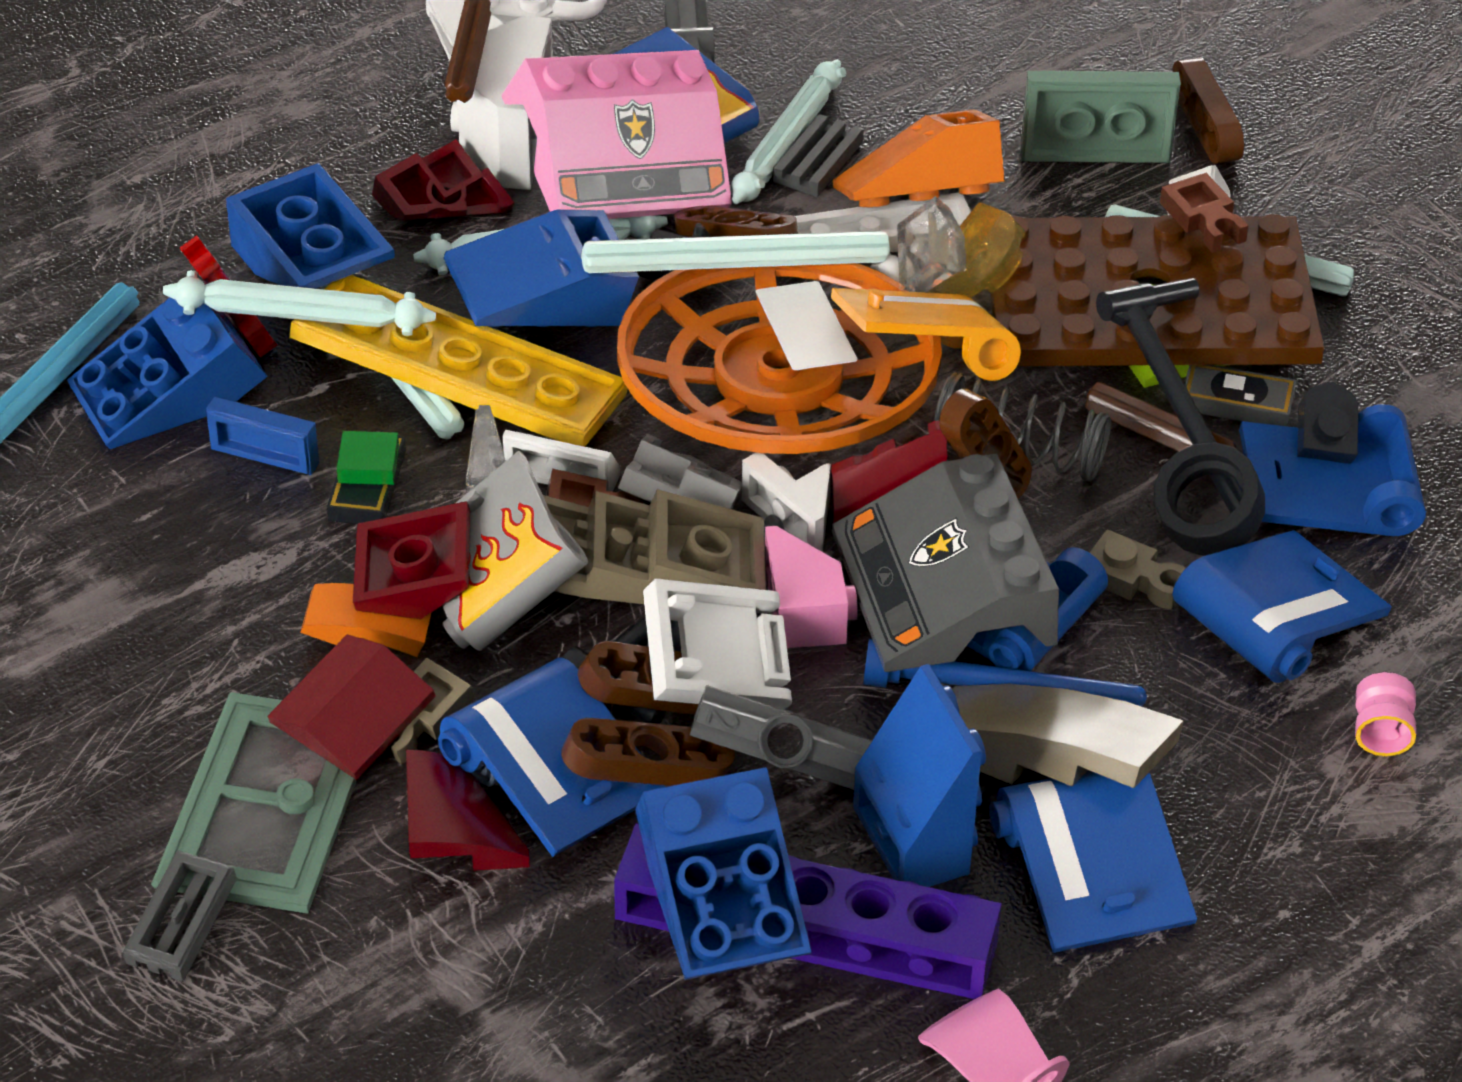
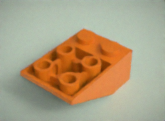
[832,109,1004,207]

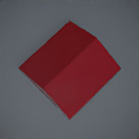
[353,501,470,619]
[267,634,436,780]

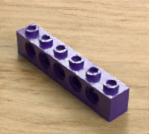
[614,824,1002,999]

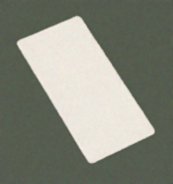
[756,281,858,370]

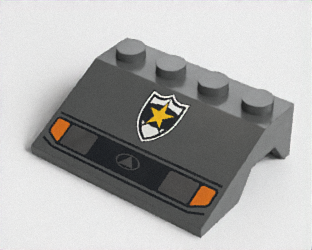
[832,453,1059,672]

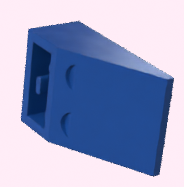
[443,209,639,327]
[67,297,267,449]
[853,664,986,887]
[635,767,811,980]

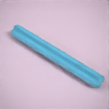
[0,282,139,444]

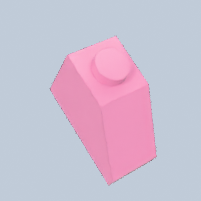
[765,526,857,648]

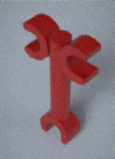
[179,235,277,358]

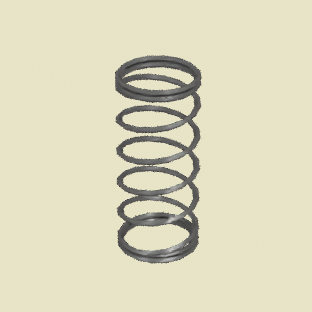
[934,372,1111,482]

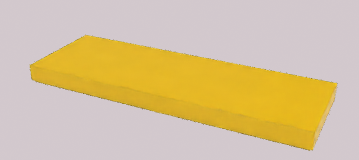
[289,275,628,447]

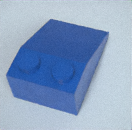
[226,163,395,289]

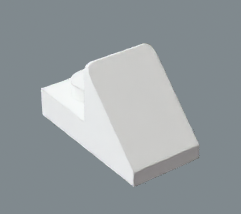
[742,452,831,552]

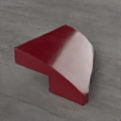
[372,139,515,221]
[829,421,947,524]
[406,749,530,871]

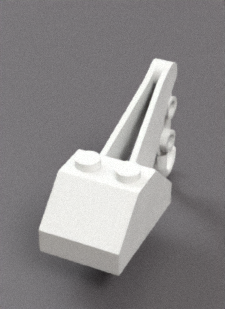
[426,0,606,190]

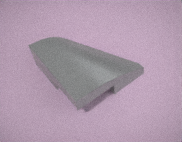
[618,434,742,509]

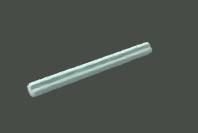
[581,231,890,273]

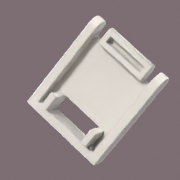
[643,579,792,709]

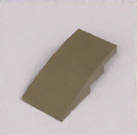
[543,489,766,604]
[952,684,1184,788]

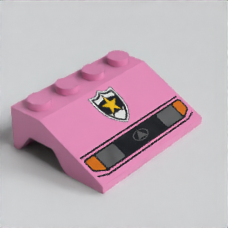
[502,50,732,219]

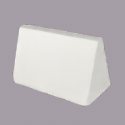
[503,430,620,492]

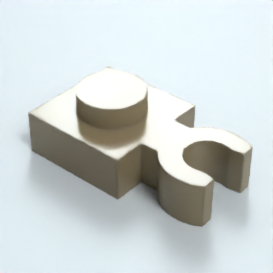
[1090,529,1186,609]
[391,658,475,764]

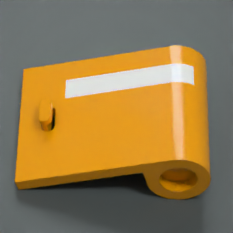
[831,288,1021,381]

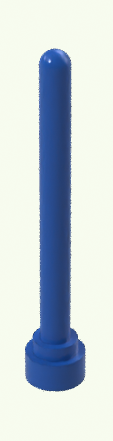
[863,639,1147,706]

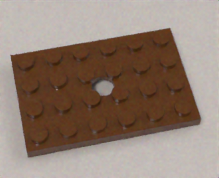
[984,214,1324,366]

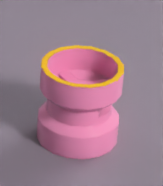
[1355,672,1416,756]

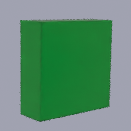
[337,431,399,485]

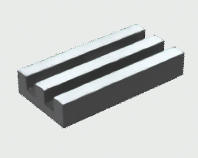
[773,114,864,197]
[122,850,237,982]

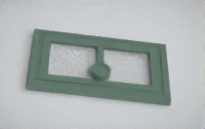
[151,693,357,914]

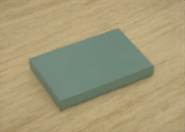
[1020,71,1181,163]

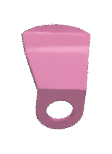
[918,989,1070,1082]

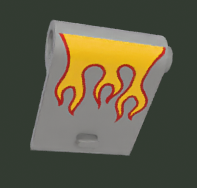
[442,451,588,651]

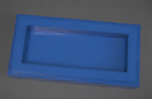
[206,397,319,475]

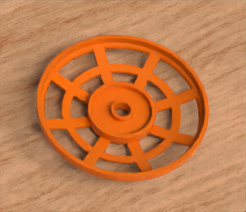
[617,263,942,454]

